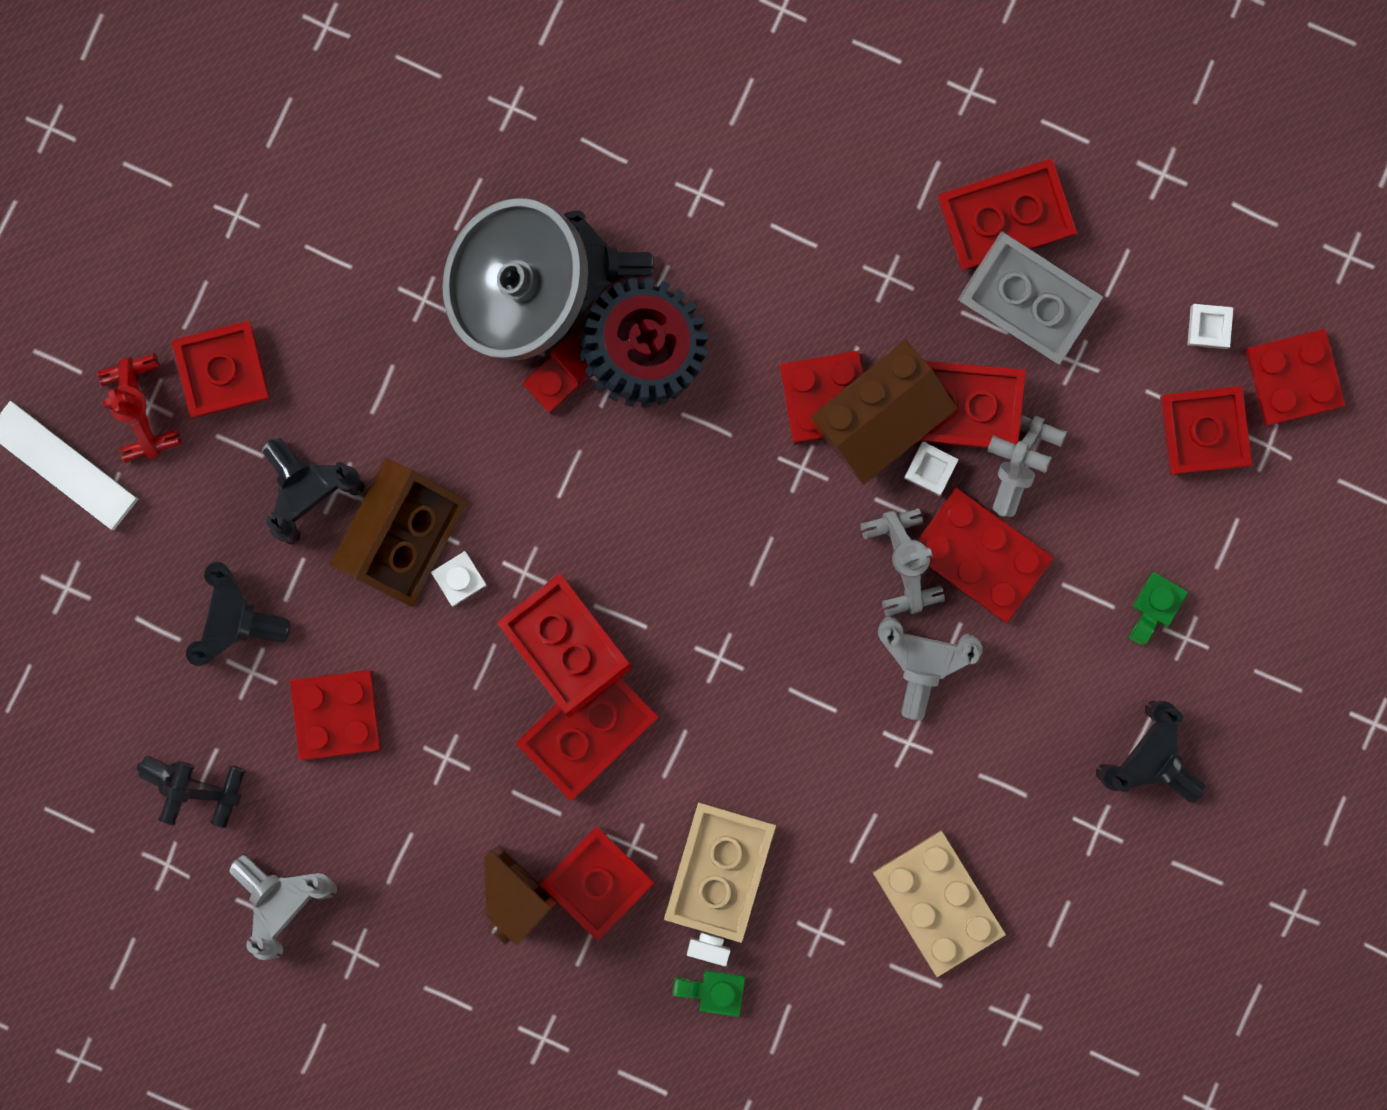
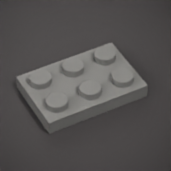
[957,232,1103,365]

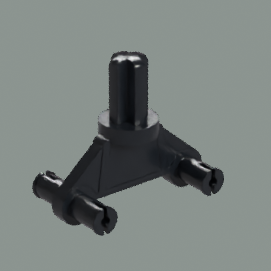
[564,210,654,317]
[262,437,364,545]
[185,562,290,666]
[1096,701,1205,803]
[136,756,246,828]

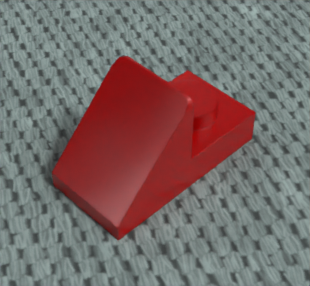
[522,330,588,414]

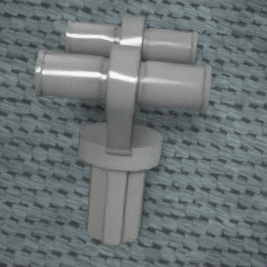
[988,415,1067,517]
[860,508,945,617]
[878,617,982,720]
[229,855,337,961]

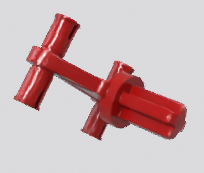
[97,353,182,463]

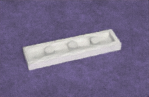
[0,401,138,531]

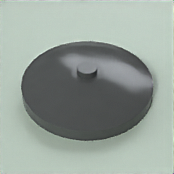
[443,198,588,361]

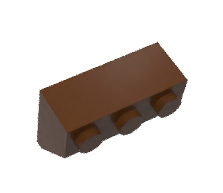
[811,339,957,486]
[329,458,468,607]
[484,845,557,946]

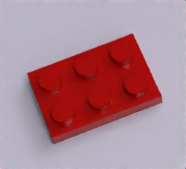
[937,158,1077,272]
[918,360,1027,448]
[917,488,1054,624]
[497,573,633,717]
[515,677,659,801]

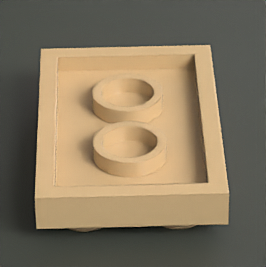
[664,802,776,943]
[872,830,1006,977]

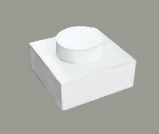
[1187,304,1233,349]
[904,442,959,496]
[431,551,487,607]
[687,932,730,967]

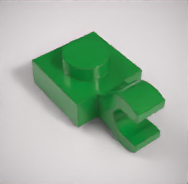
[1128,572,1188,646]
[672,969,745,1017]

